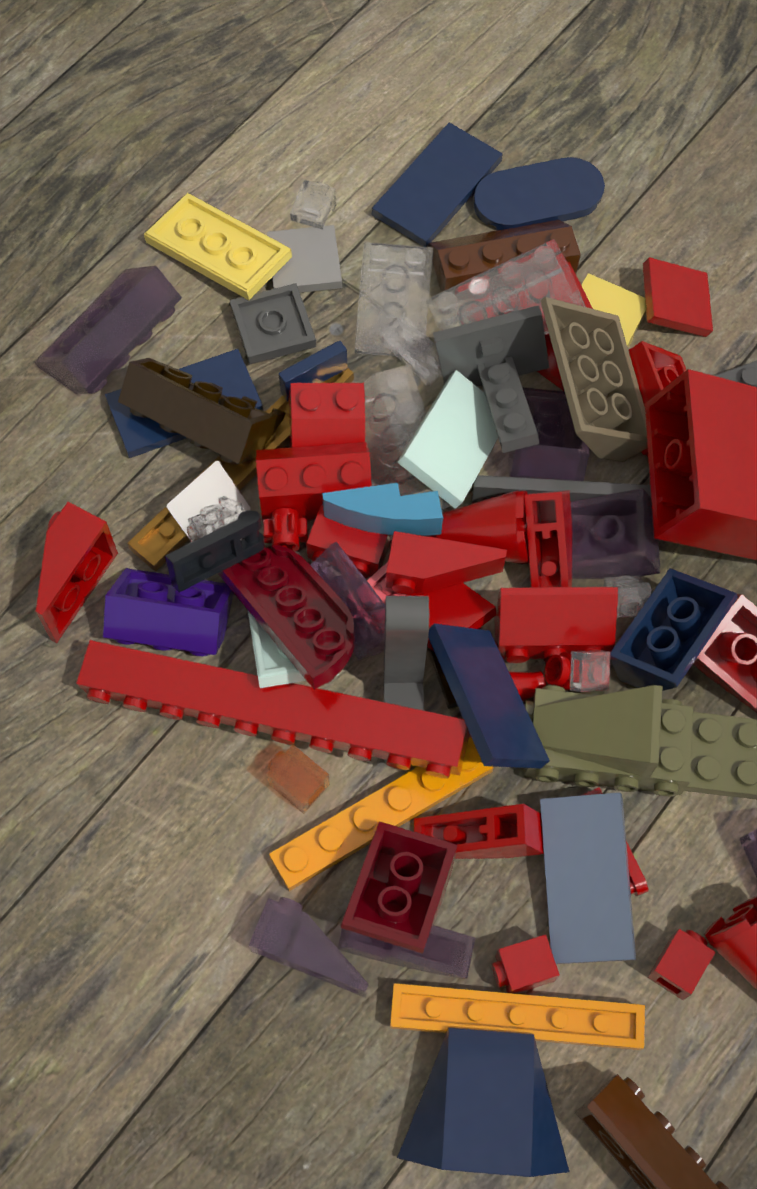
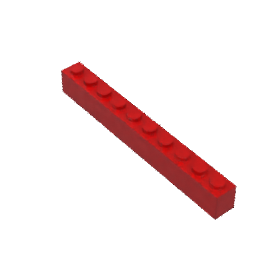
[76,640,470,779]

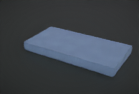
[540,793,636,964]

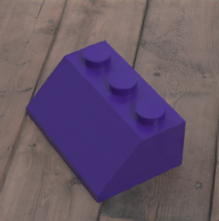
[103,568,234,656]

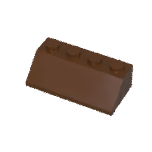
[428,220,581,302]
[575,1074,729,1189]

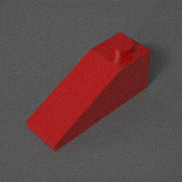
[524,490,572,588]
[386,531,507,595]
[414,804,544,859]

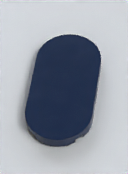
[474,157,605,230]

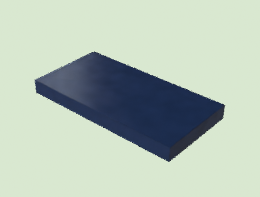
[372,122,503,248]
[105,349,263,458]
[428,623,550,769]

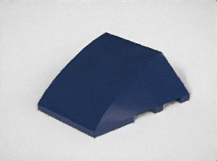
[397,1027,570,1177]

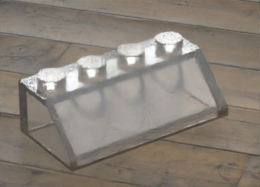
[426,239,586,334]
[363,365,450,510]

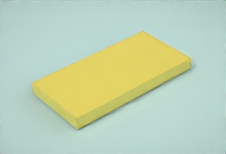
[144,193,292,300]

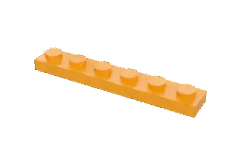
[269,736,494,891]
[390,983,645,1050]

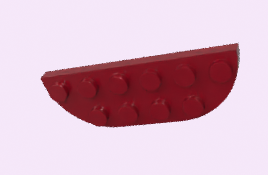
[218,545,355,690]

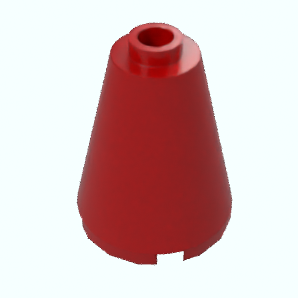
[431,490,530,565]
[704,896,757,990]

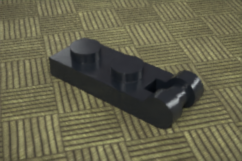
[165,510,265,593]

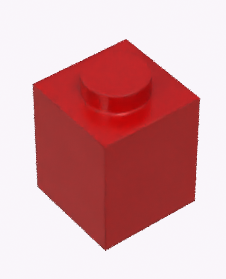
[648,929,715,1000]
[491,935,560,994]

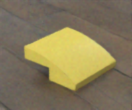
[581,273,646,347]

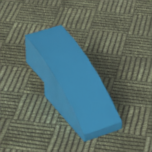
[322,483,443,536]

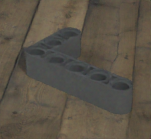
[384,596,429,764]

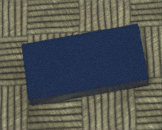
[279,341,348,401]

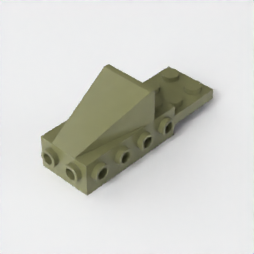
[525,685,757,800]

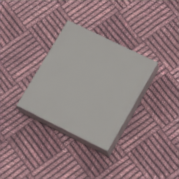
[267,225,342,293]

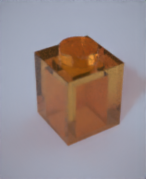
[266,745,330,814]

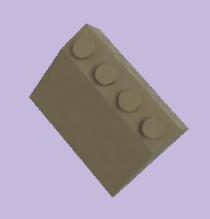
[540,297,648,462]

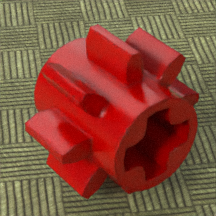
[263,508,308,552]

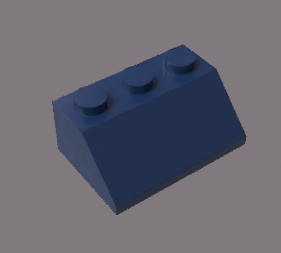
[609,568,738,691]

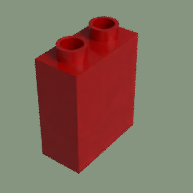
[645,369,757,560]

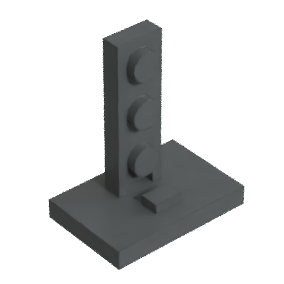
[433,305,549,453]

